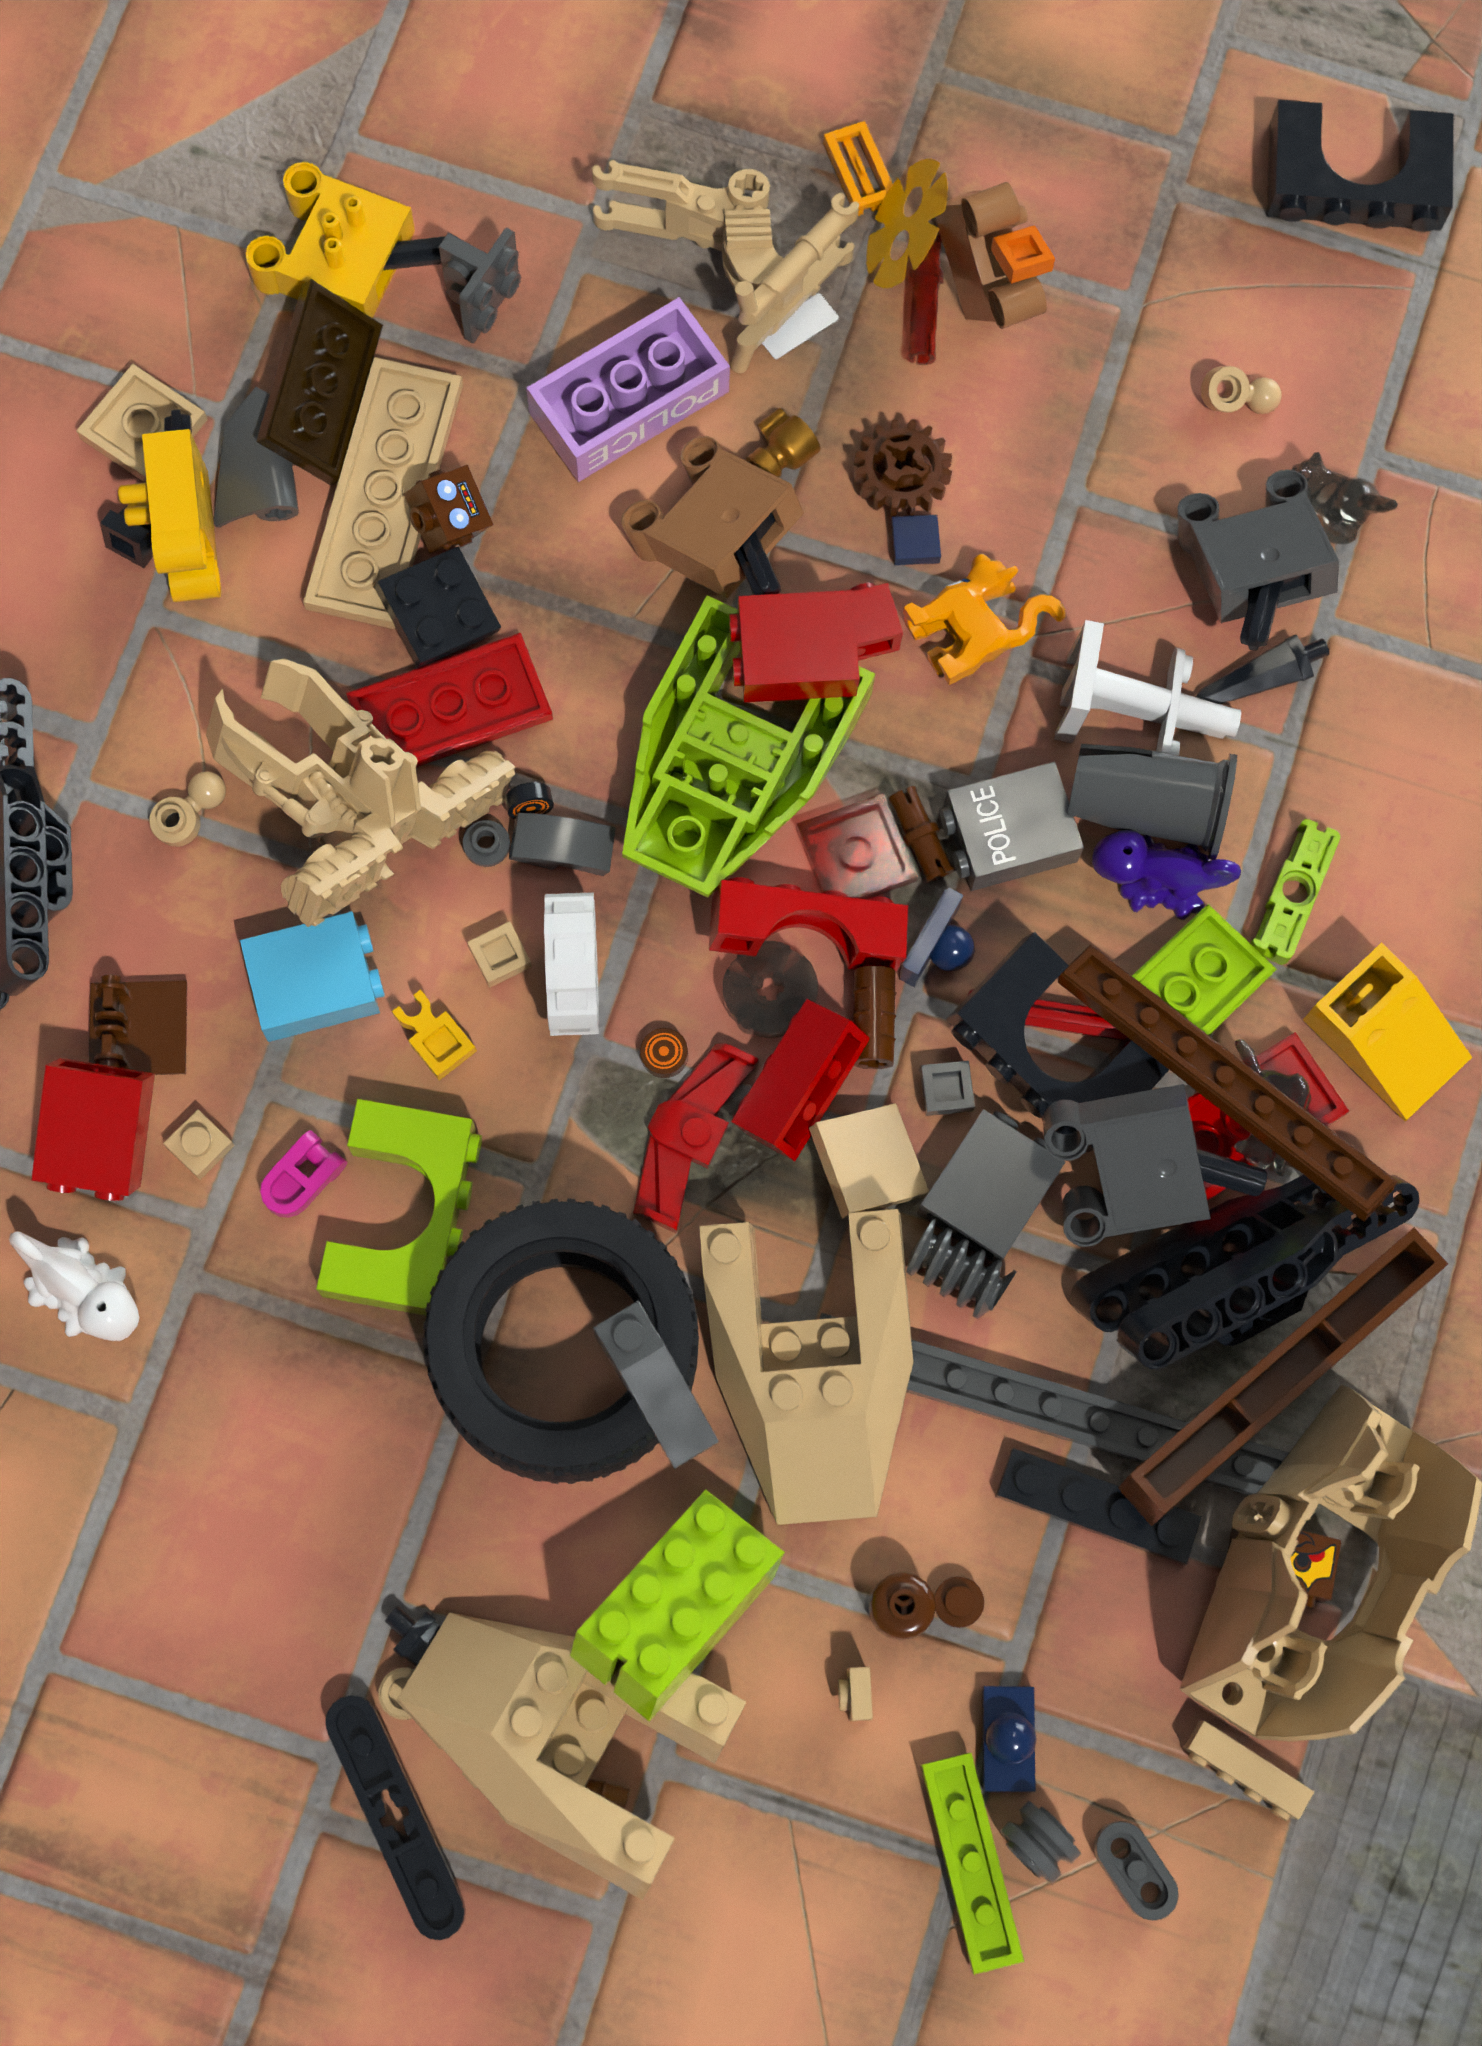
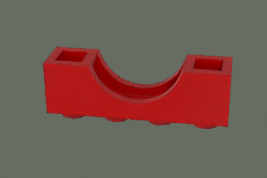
[709,877,908,972]

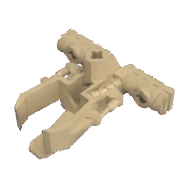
[206,659,516,927]

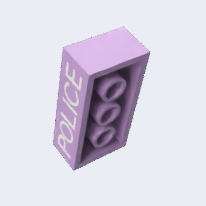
[526,297,730,482]

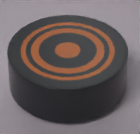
[505,782,554,819]

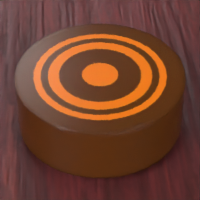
[640,1028,689,1078]

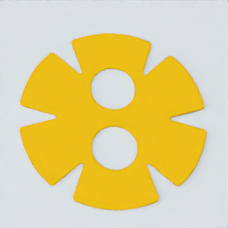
[866,159,948,288]

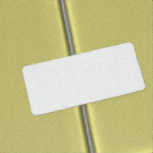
[762,293,839,359]

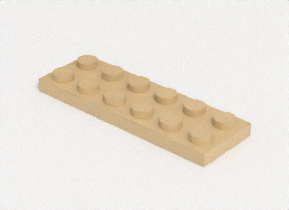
[303,357,463,629]

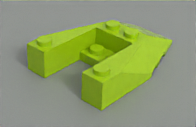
[622,595,875,898]

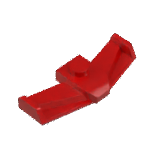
[633,1043,759,1234]

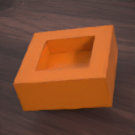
[991,225,1055,284]

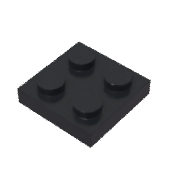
[374,546,501,668]

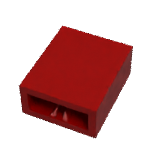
[729,590,860,703]
[31,1058,155,1201]

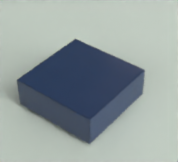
[891,515,941,566]

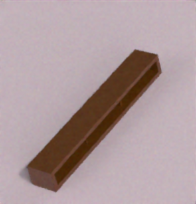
[1118,1227,1449,1526]

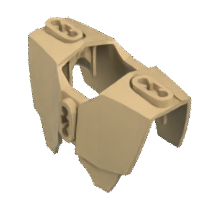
[1180,1385,1482,1741]

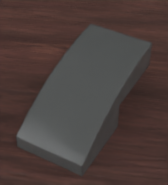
[509,812,616,876]

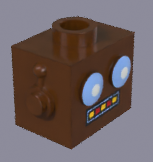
[404,465,494,554]

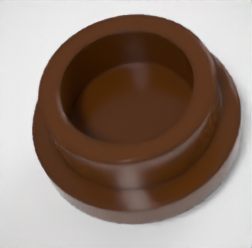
[934,1576,984,1628]

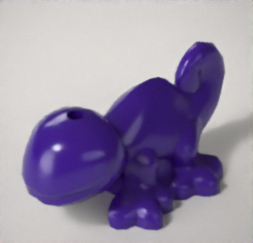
[1092,830,1241,920]

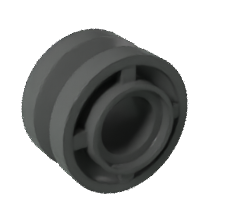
[1000,1801,1081,1884]

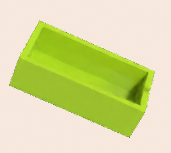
[570,1490,785,1721]

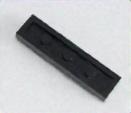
[995,1448,1202,1565]

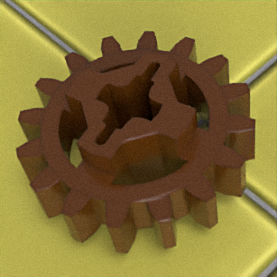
[854,419,952,517]

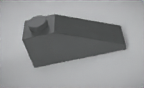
[593,1301,719,1470]

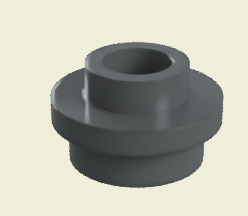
[463,820,510,867]

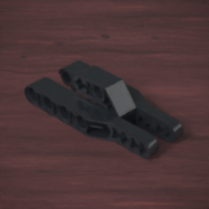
[0,678,73,1010]
[1070,1174,1420,1370]

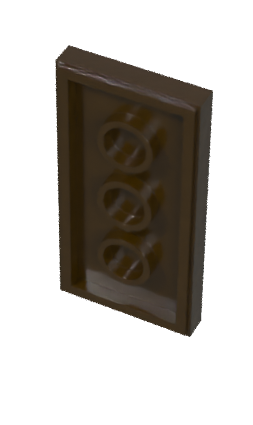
[256,279,383,485]

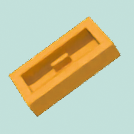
[823,121,893,216]

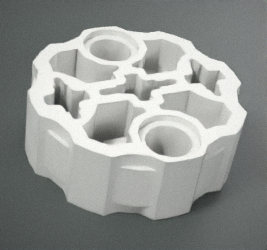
[544,892,599,1036]

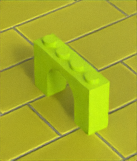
[316,1099,482,1315]

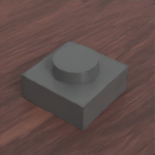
[920,1061,975,1116]

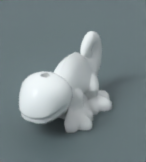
[9,1232,139,1341]

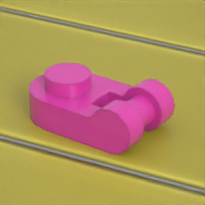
[260,1130,347,1218]

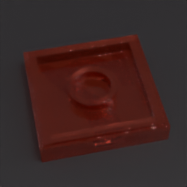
[796,793,918,899]

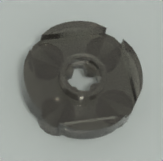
[722,941,818,1038]

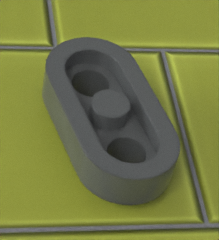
[1094,1821,1178,1920]

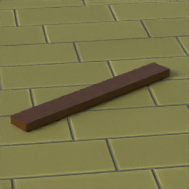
[1058,945,1398,1221]

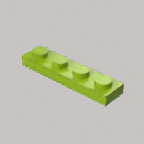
[920,1752,1024,1975]

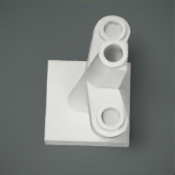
[1054,620,1241,756]

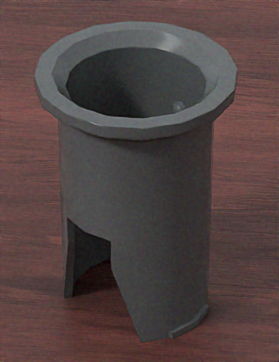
[1067,744,1238,860]

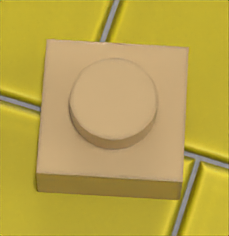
[467,921,532,988]
[163,1110,235,1180]
[838,1667,873,1721]

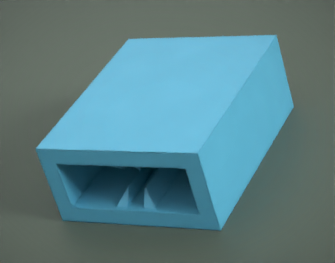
[240,911,385,1042]

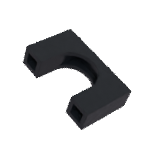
[1267,100,1454,232]
[946,932,1169,1153]

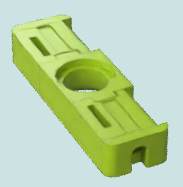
[1250,819,1341,965]

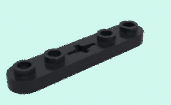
[325,1695,466,1940]

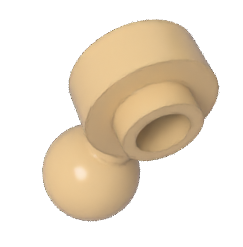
[1201,366,1281,414]
[149,772,226,847]

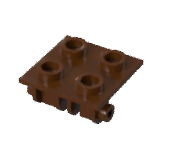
[89,975,187,1075]

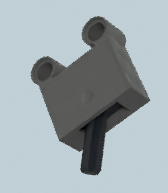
[1177,470,1339,651]
[1043,1084,1267,1247]

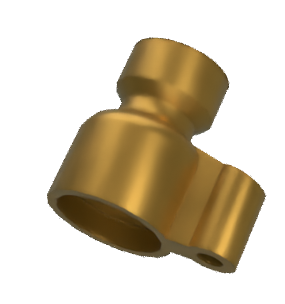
[746,408,821,478]

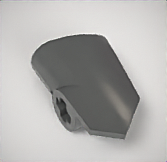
[214,387,299,528]

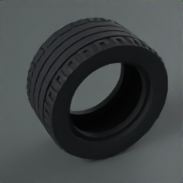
[423,1198,699,1484]

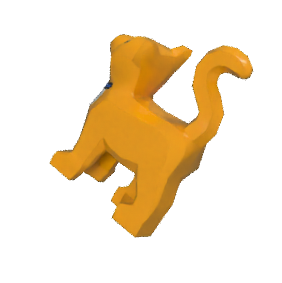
[903,554,1066,685]

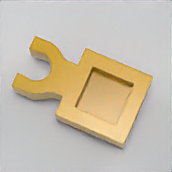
[392,989,477,1081]

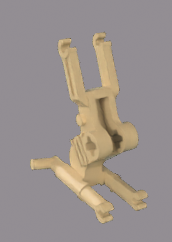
[592,160,859,373]

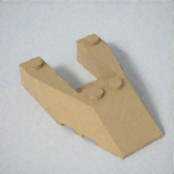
[699,1209,914,1525]
[397,1612,746,1900]

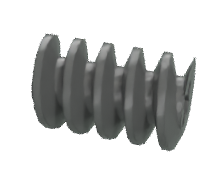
[906,1218,1017,1319]

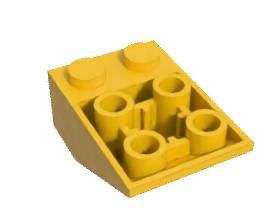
[1303,942,1472,1122]

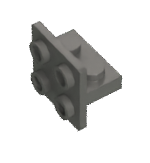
[439,227,521,344]

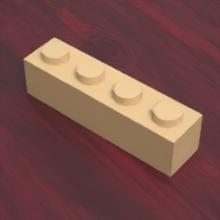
[1183,1721,1315,1821]

